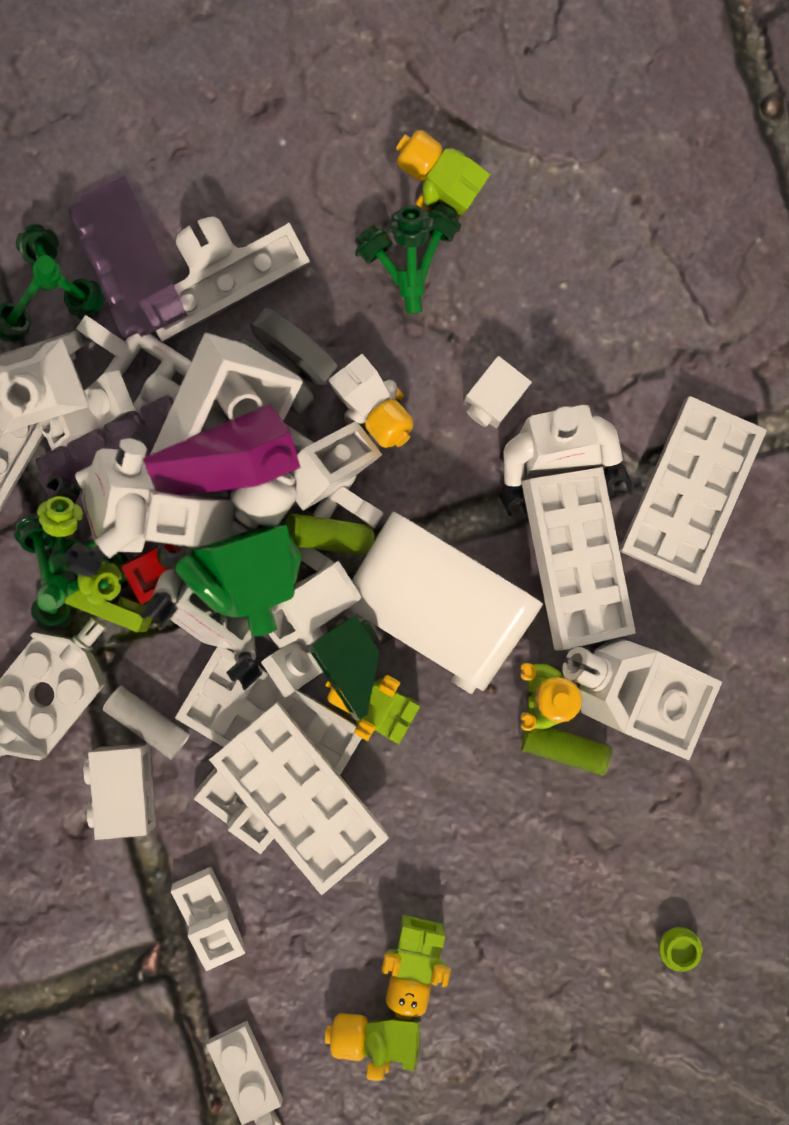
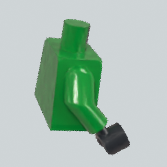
[156,518,302,637]

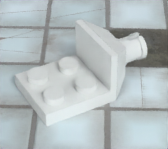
[0,330,90,433]
[563,637,722,760]

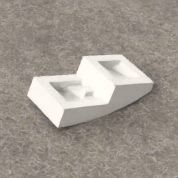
[193,768,274,854]
[171,867,246,971]

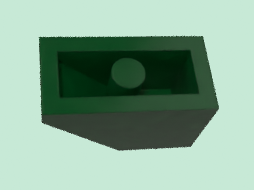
[306,615,380,720]

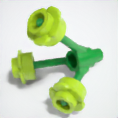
[37,496,122,605]

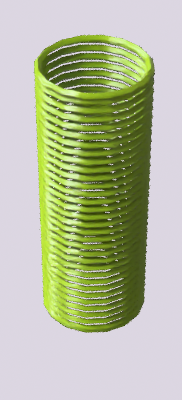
[285,513,374,556]
[521,727,612,776]

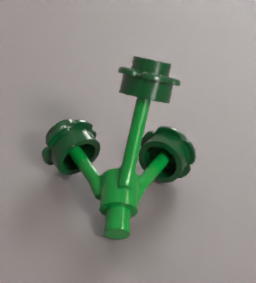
[355,205,461,314]
[0,224,105,343]
[14,514,129,632]

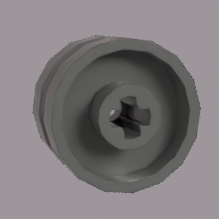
[237,308,338,416]

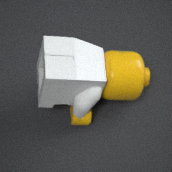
[328,354,414,448]

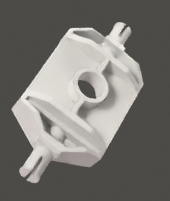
[0,616,107,761]

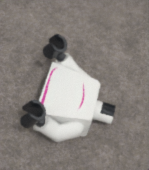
[500,405,632,516]
[46,439,155,577]
[140,569,262,690]

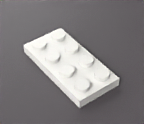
[619,396,767,585]
[522,467,636,650]
[175,647,362,775]
[209,702,389,895]

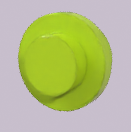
[658,927,703,972]

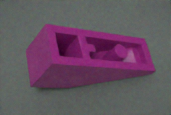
[142,404,301,495]

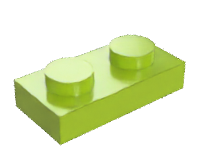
[64,590,152,632]

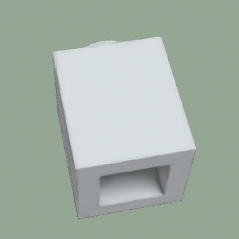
[464,356,532,429]

